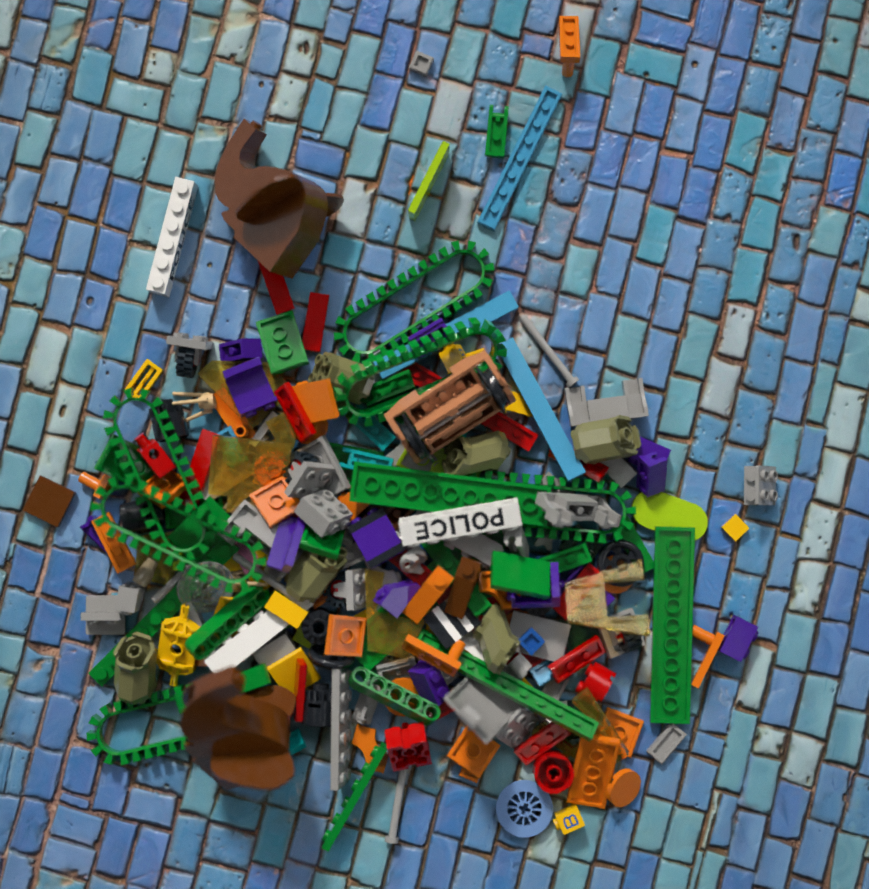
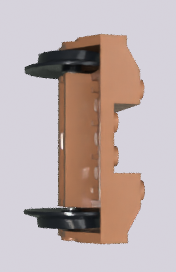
[384,350,516,464]

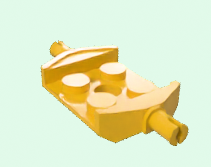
[156,604,200,687]

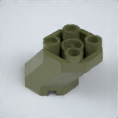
[308,352,374,405]
[571,415,641,464]
[442,431,511,476]
[284,546,347,603]
[472,603,521,675]
[113,632,157,705]

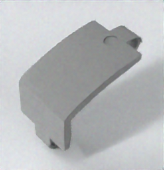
[444,653,532,744]

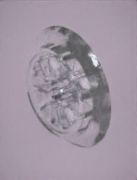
[177,561,234,613]

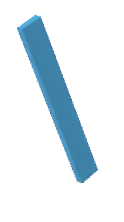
[477,85,562,231]
[373,290,519,380]
[500,337,586,482]

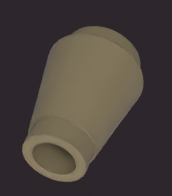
[132,557,158,588]

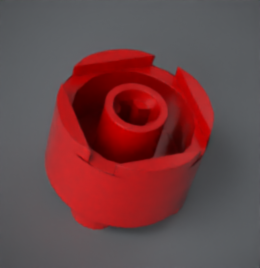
[575,661,616,708]
[533,750,574,794]

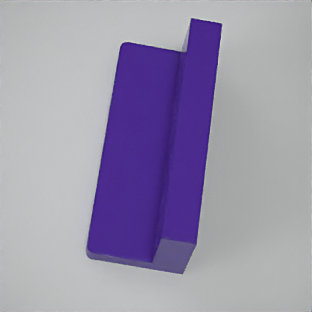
[266,516,306,574]

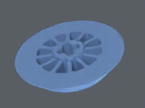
[496,780,553,838]

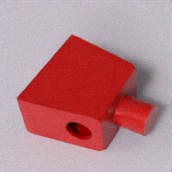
[134,432,176,478]

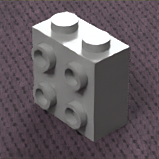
[294,489,353,538]

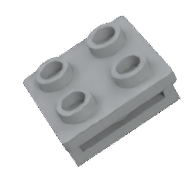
[744,466,778,505]
[81,595,126,635]
[495,706,539,749]

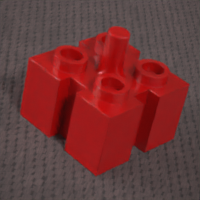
[384,722,432,772]

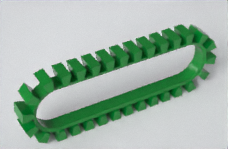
[334,240,494,364]
[333,317,507,427]
[103,388,216,561]
[469,470,636,544]
[91,475,266,593]
[86,681,260,765]

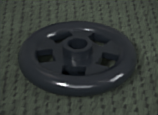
[597,540,644,587]
[308,643,355,669]

